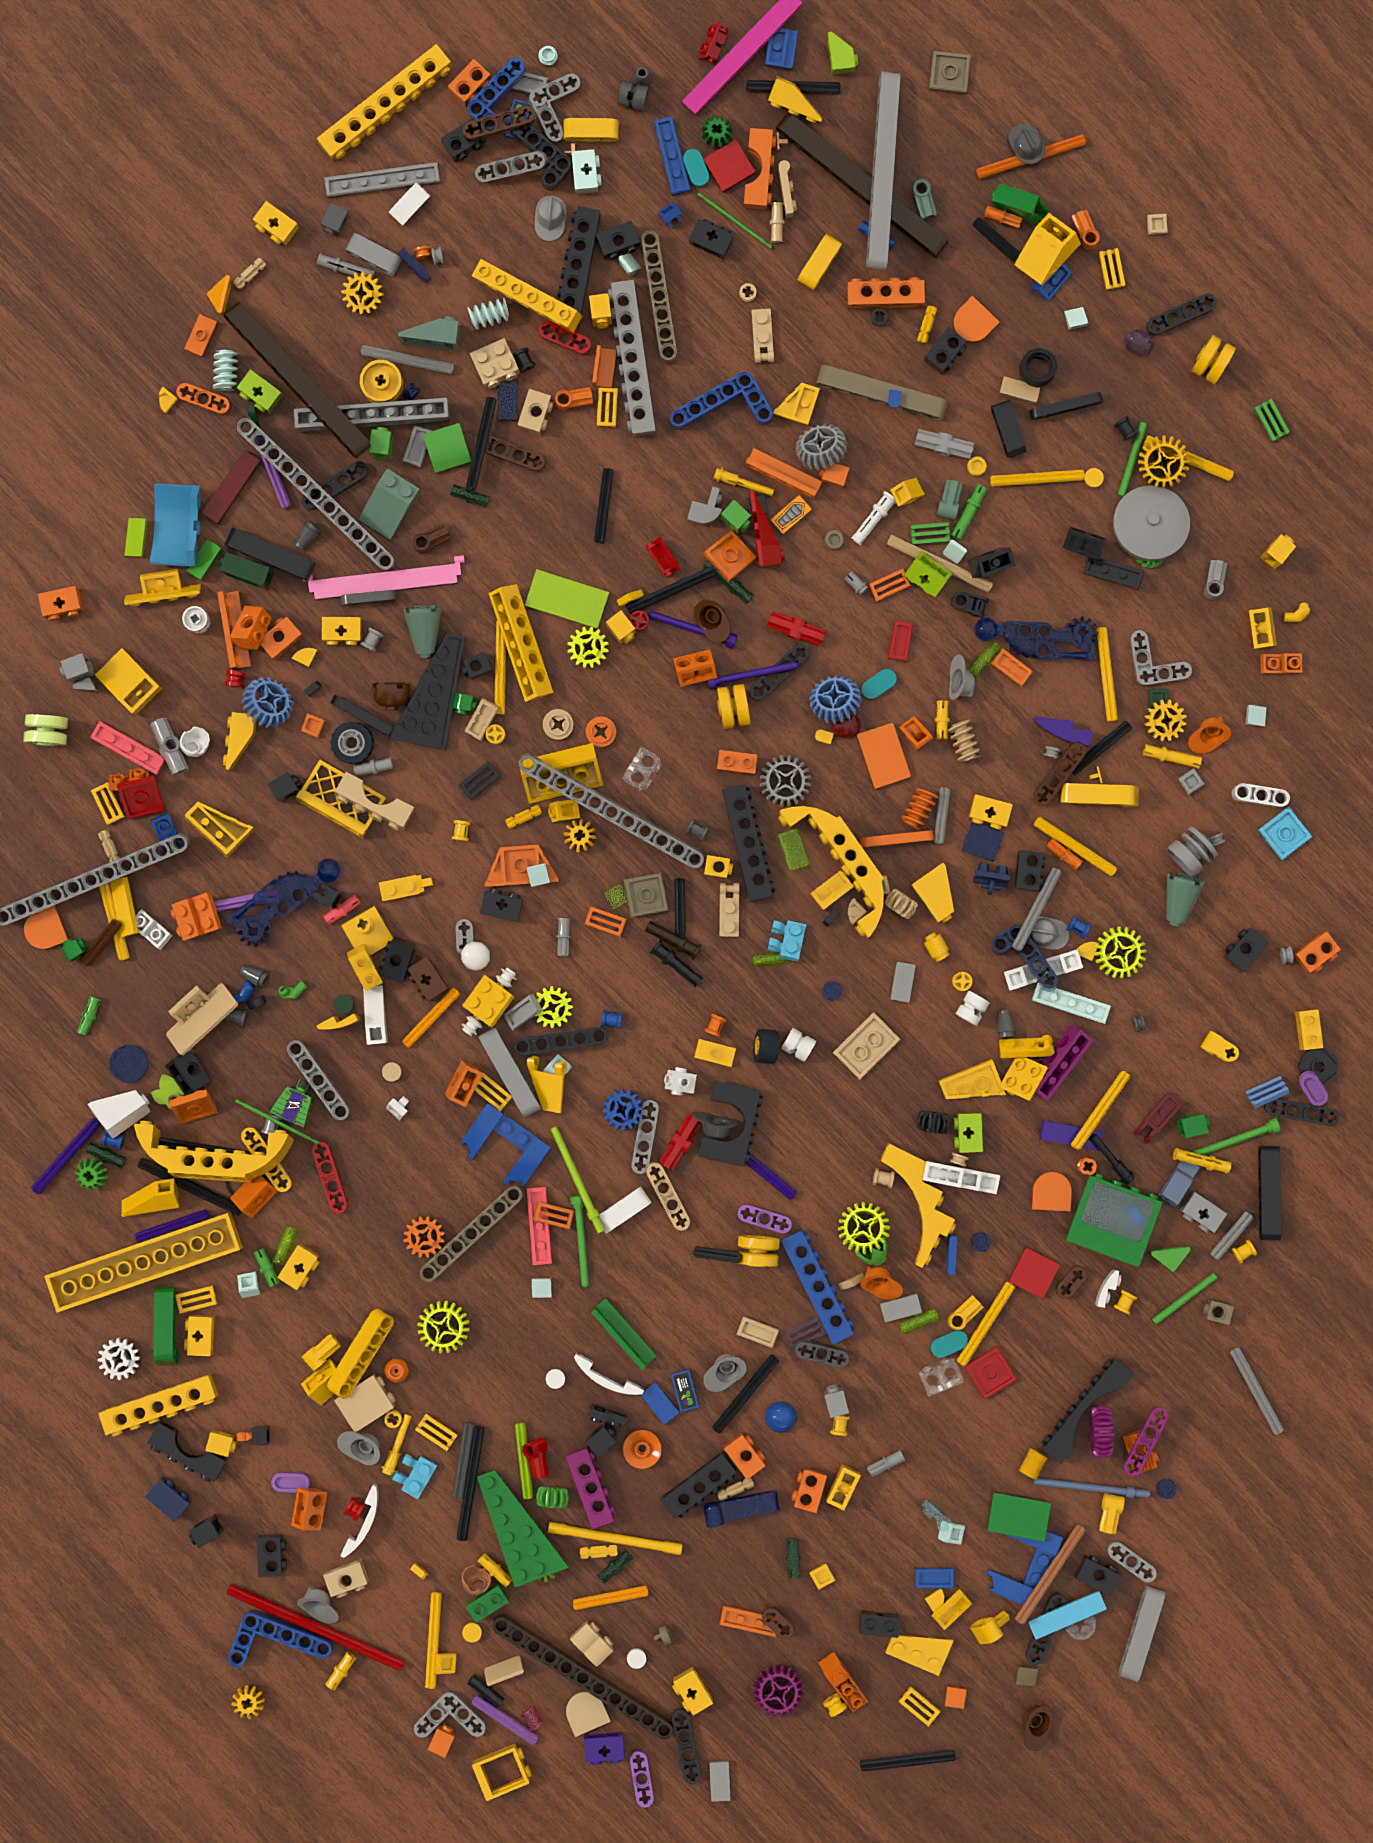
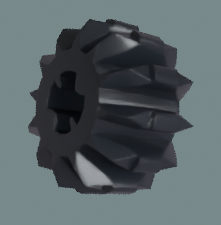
[916,1110,949,1134]

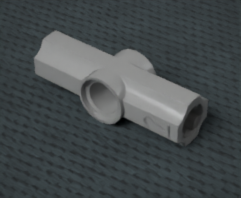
[914,429,974,460]
[150,718,189,776]

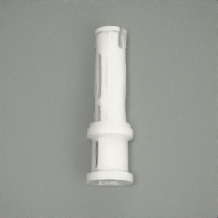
[851,491,896,545]

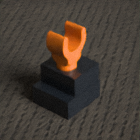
[236,1425,270,1446]

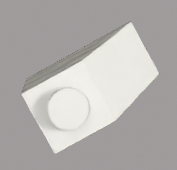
[88,1090,151,1139]

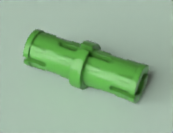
[76,996,102,1036]
[253,1248,281,1288]

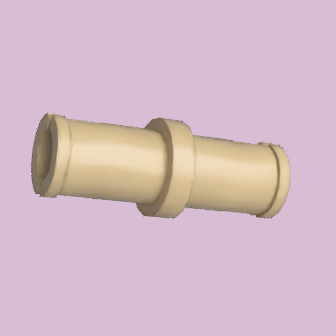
[770,202,785,243]

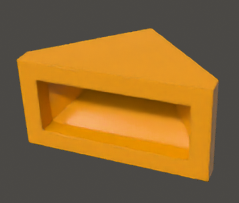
[206,275,233,317]

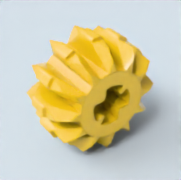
[564,819,596,852]
[231,1685,265,1719]

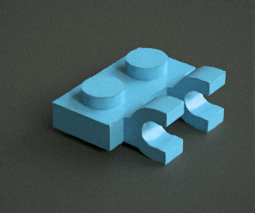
[767,920,806,962]
[392,1453,437,1499]

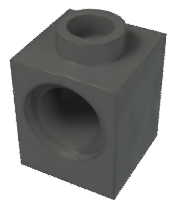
[321,203,350,236]

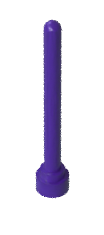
[648,611,738,649]
[707,661,799,690]

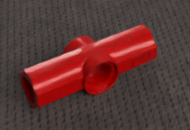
[767,611,826,646]
[659,1114,702,1171]

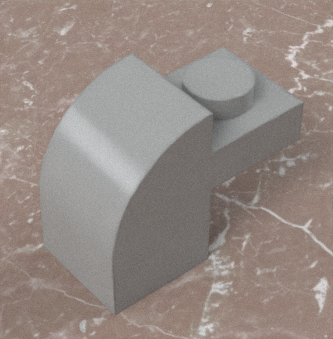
[687,486,722,526]

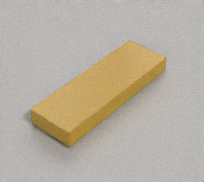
[110,877,139,938]

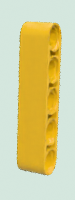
[327,1309,394,1399]

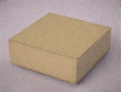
[1146,214,1168,235]

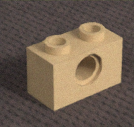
[518,389,554,435]
[323,1559,369,1598]

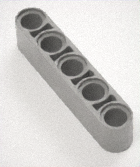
[478,1027,541,1118]
[287,1040,351,1120]
[1118,1586,1165,1682]

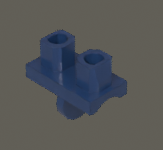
[973,862,1010,895]

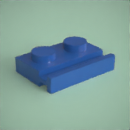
[765,28,798,70]

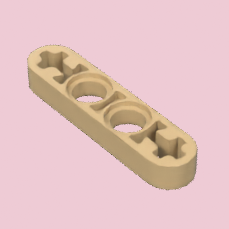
[645,1162,690,1231]

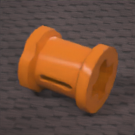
[704,1014,727,1038]
[1077,1157,1097,1175]

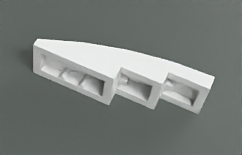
[923,1161,1000,1194]

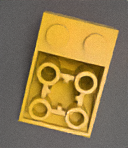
[1014,213,1081,286]
[95,648,163,716]

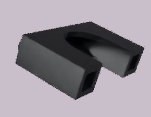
[698,1080,763,1167]

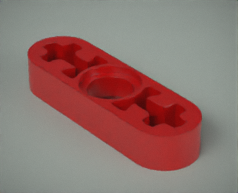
[538,321,591,355]

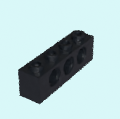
[661,1452,736,1519]

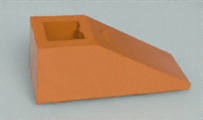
[818,1652,869,1712]

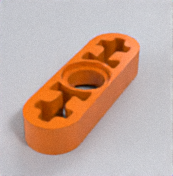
[176,383,231,415]

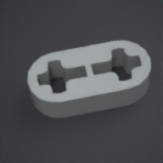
[455,919,474,954]

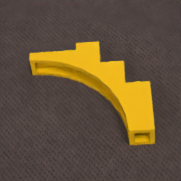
[880,1143,956,1268]

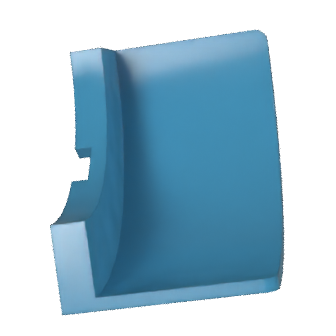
[150,483,201,567]

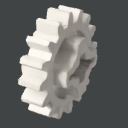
[98,1337,141,1380]

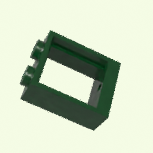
[218,552,274,591]

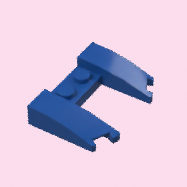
[461,1103,551,1186]
[987,1530,1063,1610]

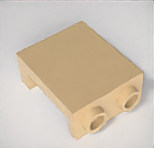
[334,1373,396,1432]

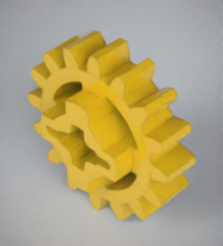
[341,272,384,314]
[1144,700,1187,741]

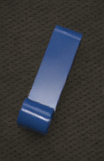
[467,58,526,131]

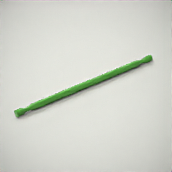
[697,192,773,249]
[235,1099,319,1145]

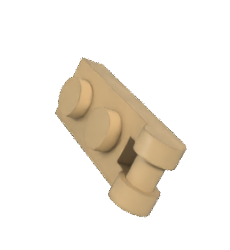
[778,160,797,218]
[751,309,774,363]
[719,883,739,937]

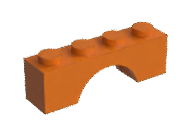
[744,128,776,210]

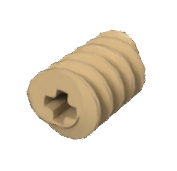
[948,719,980,762]

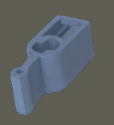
[1158,1161,1200,1207]

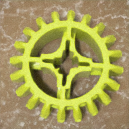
[1094,927,1146,979]
[838,1202,890,1255]
[417,1301,470,1353]

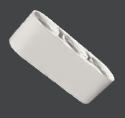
[1232,783,1290,808]
[599,1187,652,1233]

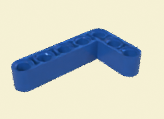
[670,372,772,430]
[228,1610,334,1667]

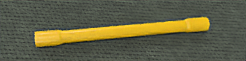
[548,1522,682,1555]

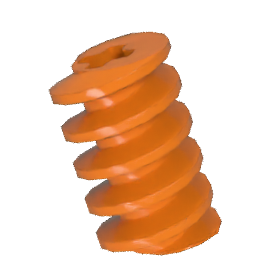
[901,788,939,831]

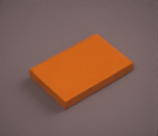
[857,723,911,789]

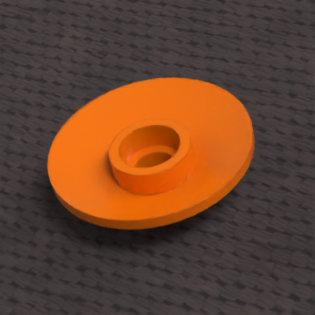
[623,1430,661,1469]

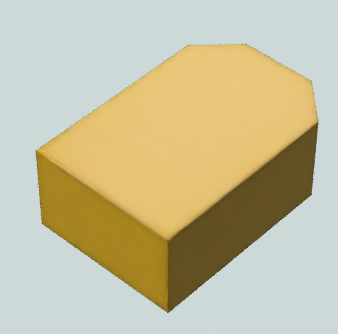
[815,729,834,745]
[410,1562,428,1580]

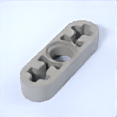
[1107,1541,1157,1582]

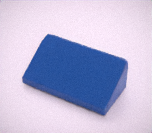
[1031,263,1072,302]

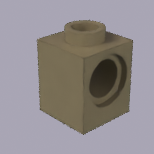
[1202,1299,1234,1325]

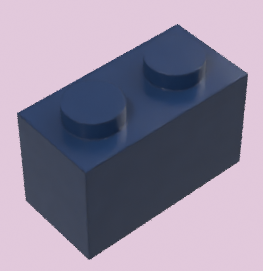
[145,1477,192,1522]

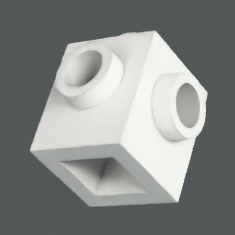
[664,1067,697,1096]

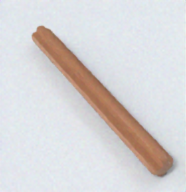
[1015,1524,1086,1625]

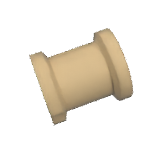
[872,1168,895,1188]

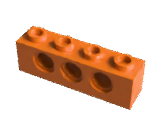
[847,277,925,309]

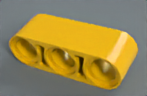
[563,118,619,142]
[797,233,843,290]

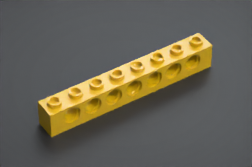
[317,44,452,161]

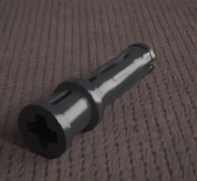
[649,940,703,987]

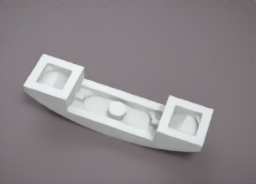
[1004,950,1083,991]
[574,1352,644,1395]
[341,1483,379,1558]

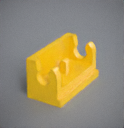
[810,870,854,910]

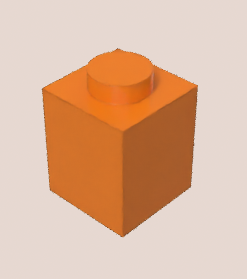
[819,463,849,489]
[427,1724,456,1758]

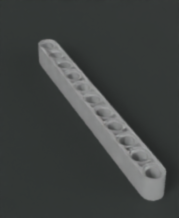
[866,71,900,271]
[237,418,395,571]
[519,753,704,868]
[0,833,190,926]

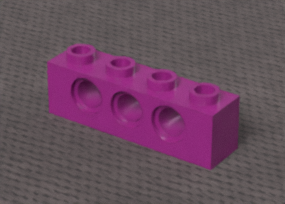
[1035,1025,1094,1101]
[565,1446,616,1529]

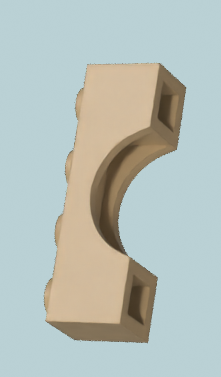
[335,772,414,831]

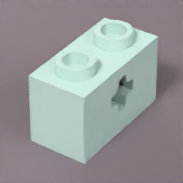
[572,149,602,194]

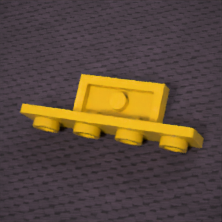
[124,569,201,606]

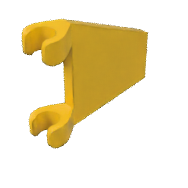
[527,1056,567,1113]

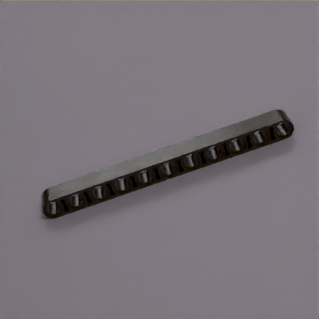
[775,112,949,258]
[223,302,371,458]
[492,1614,673,1740]

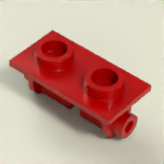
[698,22,728,64]
[646,536,681,578]

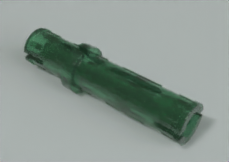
[703,560,754,604]

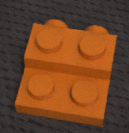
[171,892,222,941]

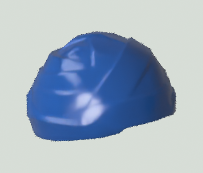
[765,1402,797,1433]

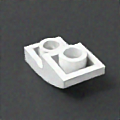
[389,182,430,226]
[135,909,173,950]
[1095,1269,1121,1308]

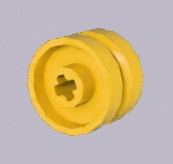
[1191,335,1236,385]
[360,360,404,403]
[717,684,750,730]
[738,1235,780,1267]

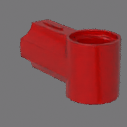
[522,1437,549,1479]

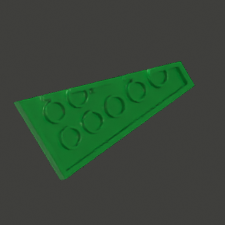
[477,1470,570,1588]

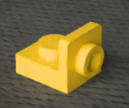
[548,800,580,823]

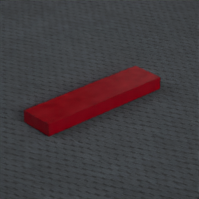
[202,450,261,524]

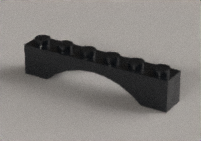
[1041,1357,1134,1464]

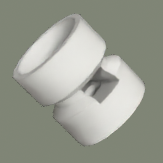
[182,606,211,634]
[955,991,990,1026]
[781,1028,816,1062]

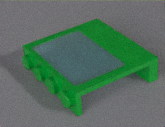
[1064,1173,1163,1267]

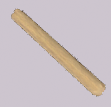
[887,535,993,592]

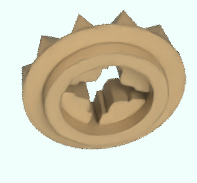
[543,709,573,740]

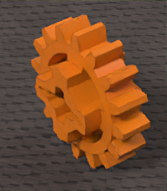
[403,1216,445,1258]

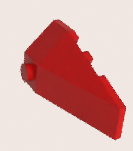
[749,490,785,568]

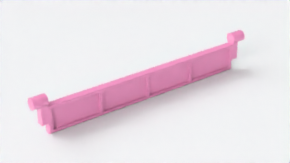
[303,555,465,600]

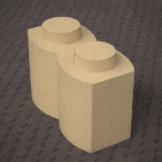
[570,1621,614,1667]

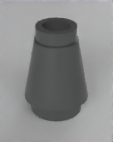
[633,67,652,86]
[294,521,321,550]
[239,964,270,988]
[997,1010,1016,1039]

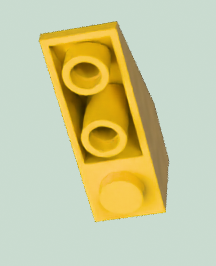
[768,76,822,123]
[223,712,257,771]
[121,1178,179,1217]

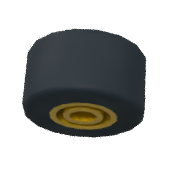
[753,1029,780,1064]

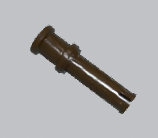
[645,920,702,960]

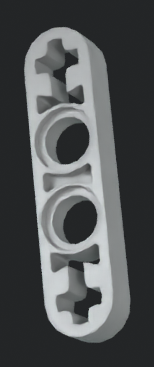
[475,151,548,182]
[632,1100,659,1174]

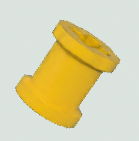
[451,820,471,842]
[354,915,374,934]
[1232,1240,1257,1264]
[1114,1290,1138,1315]
[830,1415,850,1436]

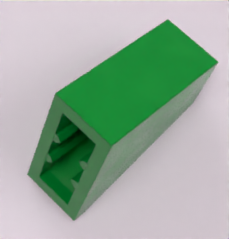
[992,183,1050,226]

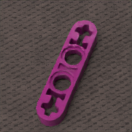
[1123,1406,1168,1476]

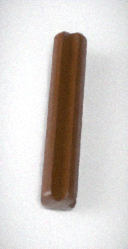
[80,919,122,966]

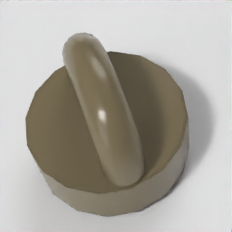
[653,1625,673,1645]

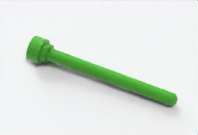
[1192,1117,1281,1155]
[570,1195,589,1288]

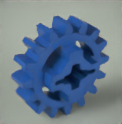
[602,1089,645,1131]

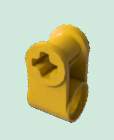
[1200,1031,1239,1062]

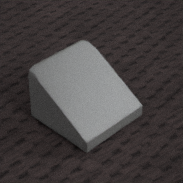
[72,677,99,692]

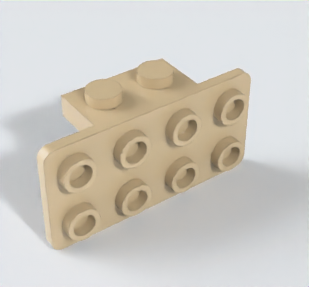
[166,983,238,1056]

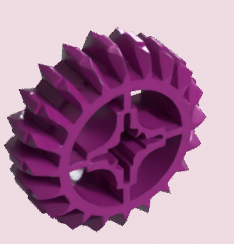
[1089,1406,1114,1459]
[752,1665,804,1718]

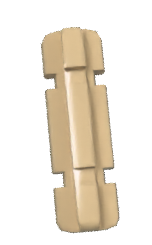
[233,258,266,290]
[98,830,120,862]
[717,1477,754,1501]

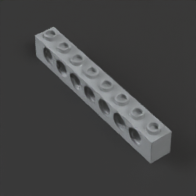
[608,280,656,437]
[294,398,450,432]

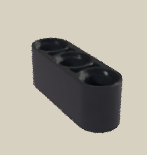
[991,400,1027,458]

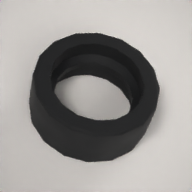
[1019,348,1057,387]

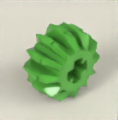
[75,1158,109,1191]
[536,1486,569,1508]

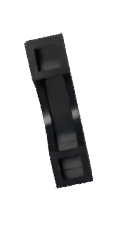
[147,1421,228,1482]

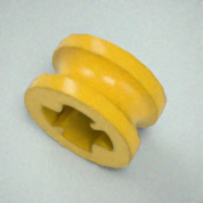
[384,1410,402,1428]

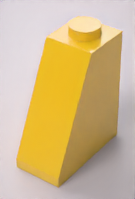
[911,863,954,923]

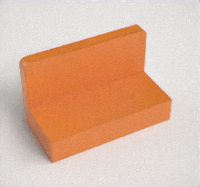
[592,345,617,388]
[230,1176,278,1218]

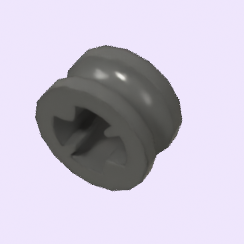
[1132,1014,1146,1032]

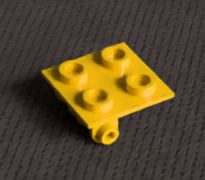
[999,1057,1048,1101]

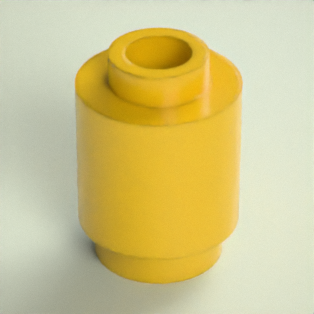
[924,932,950,962]

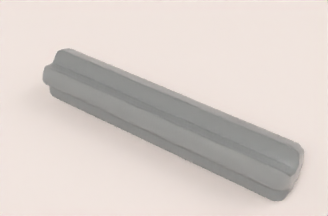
[934,787,950,844]
[1210,1212,1254,1260]

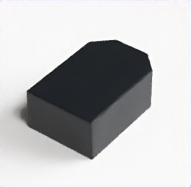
[304,680,322,697]
[822,909,839,927]

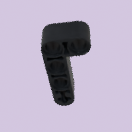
[510,117,571,191]

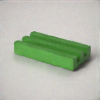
[1254,399,1290,442]
[910,522,951,545]

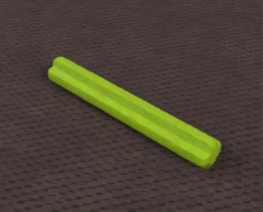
[515,1422,534,1499]

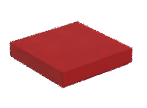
[703,139,755,193]
[117,775,165,819]
[1008,1247,1060,1299]
[964,1346,1017,1400]

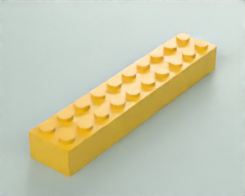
[44,1212,243,1312]

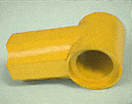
[947,1295,984,1330]
[302,1334,341,1372]
[1099,1493,1124,1534]

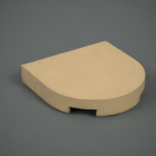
[566,1691,611,1737]

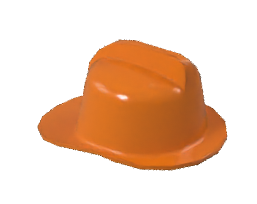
[1188,717,1231,754]
[860,1265,903,1300]

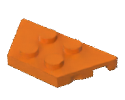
[485,845,559,887]

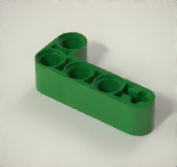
[153,1287,179,1366]

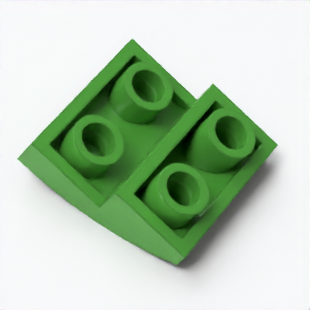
[423,423,472,474]

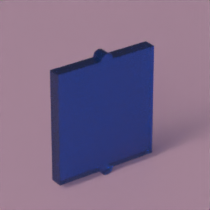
[962,822,1004,862]

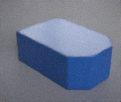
[888,390,901,409]

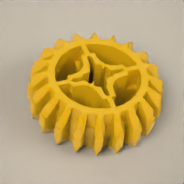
[1138,435,1190,488]

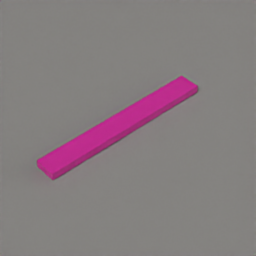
[682,0,803,115]

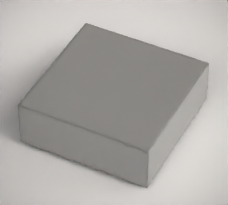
[1177,768,1204,795]

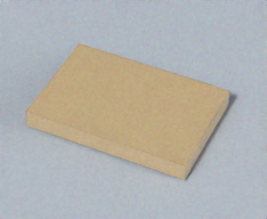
[833,1012,901,1080]

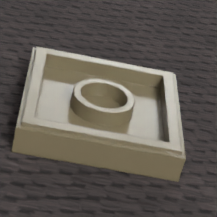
[929,51,971,94]
[623,873,668,918]

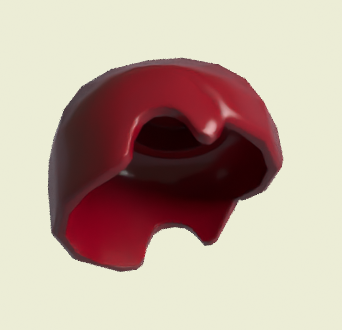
[830,714,861,739]

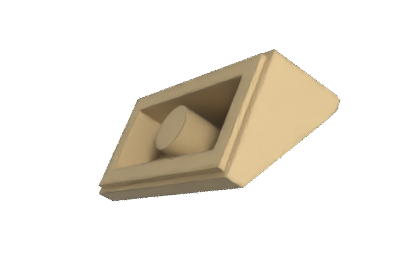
[999,376,1040,405]
[484,1656,525,1686]

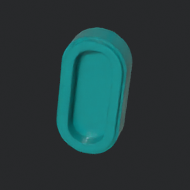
[683,149,709,187]
[861,669,896,699]
[930,1330,968,1358]

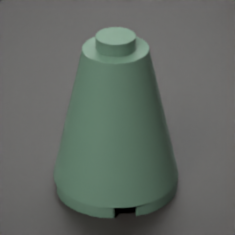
[403,605,442,658]
[1166,872,1206,927]

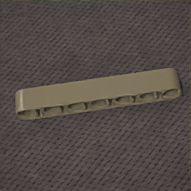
[642,230,677,364]
[816,365,948,420]
[420,1185,523,1282]

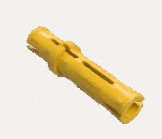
[1143,744,1202,769]
[1173,1148,1231,1174]

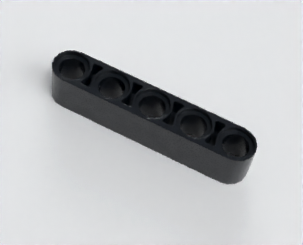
[224,527,316,581]
[514,1027,608,1055]
[1258,1146,1281,1240]

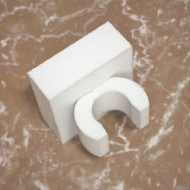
[386,1096,409,1121]

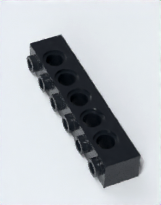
[557,206,601,327]
[722,784,775,902]

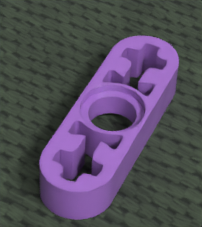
[738,1204,792,1233]
[630,1749,654,1807]

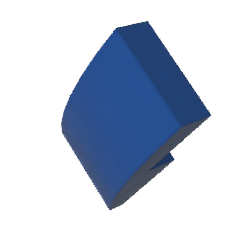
[151,812,183,854]

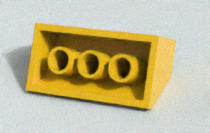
[518,743,603,804]

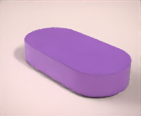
[1299,1071,1328,1106]
[271,1472,311,1493]

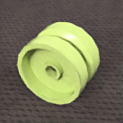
[23,714,68,746]

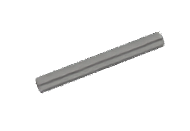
[361,345,454,374]
[1012,868,1061,951]
[1230,1347,1284,1435]

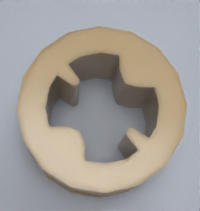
[739,283,756,302]
[950,1152,969,1167]

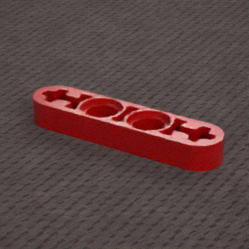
[312,1141,348,1214]

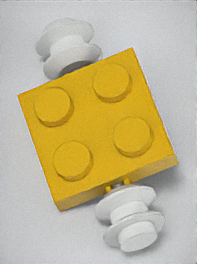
[461,968,517,1036]

